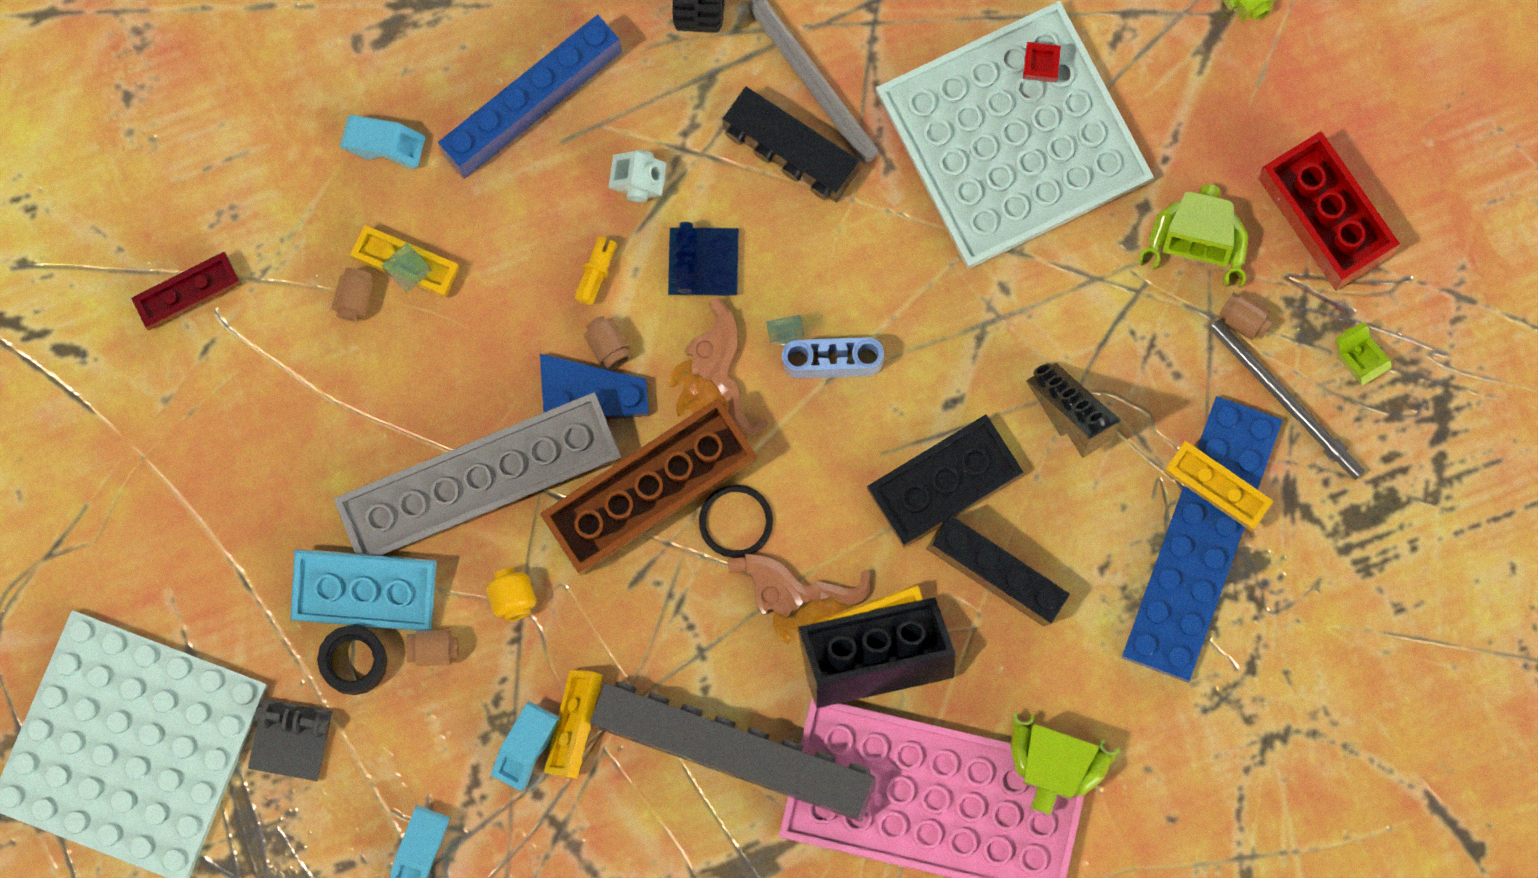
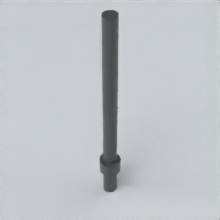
[1209,320,1365,480]

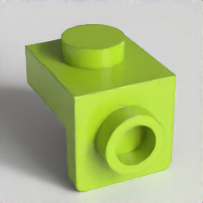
[1223,0,1274,23]
[1335,322,1392,386]

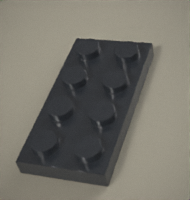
[867,414,1024,547]

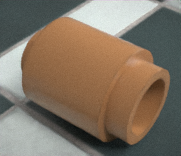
[331,268,374,322]
[1219,292,1273,341]
[583,316,631,370]
[406,630,459,666]

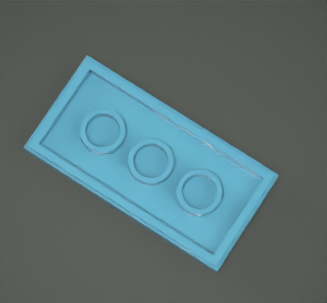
[290,549,437,630]

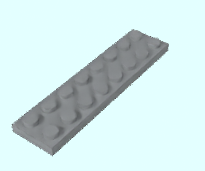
[333,392,622,556]

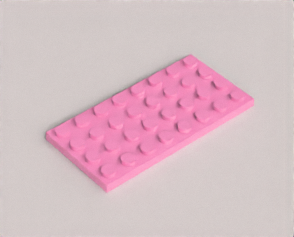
[779,697,1084,878]

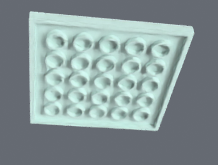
[876,1,1154,269]
[0,610,269,878]

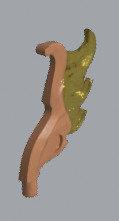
[670,297,768,435]
[728,554,870,644]

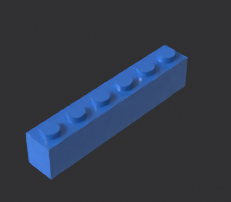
[438,14,622,179]

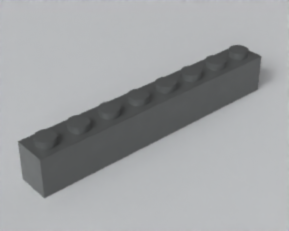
[590,681,876,822]

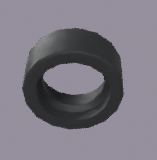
[317,625,388,696]

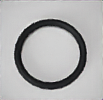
[699,485,773,558]

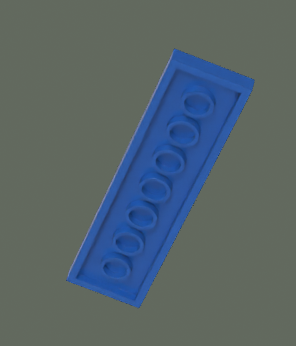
[1121,396,1283,683]

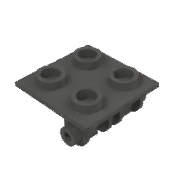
[248,699,332,782]

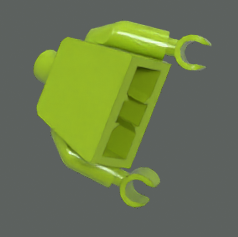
[1139,184,1248,288]
[1010,712,1120,815]

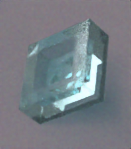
[381,243,432,293]
[766,315,804,345]

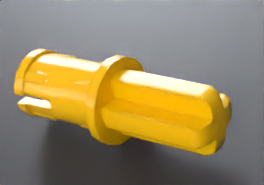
[574,236,618,305]

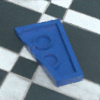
[540,354,649,420]

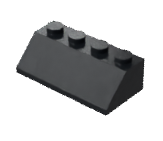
[798,597,956,709]

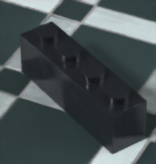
[722,86,860,203]
[926,515,1070,627]

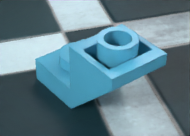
[339,115,426,169]
[491,701,560,792]
[389,805,450,878]

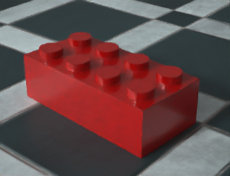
[1258,131,1400,291]

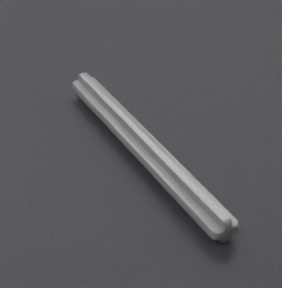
[748,0,878,163]

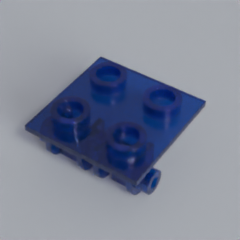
[668,222,739,296]

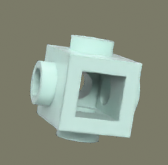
[608,150,667,203]

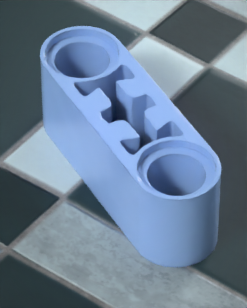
[782,337,884,379]

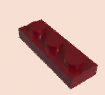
[131,251,241,331]

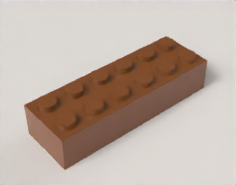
[540,398,757,576]

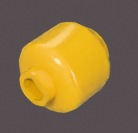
[486,567,537,622]

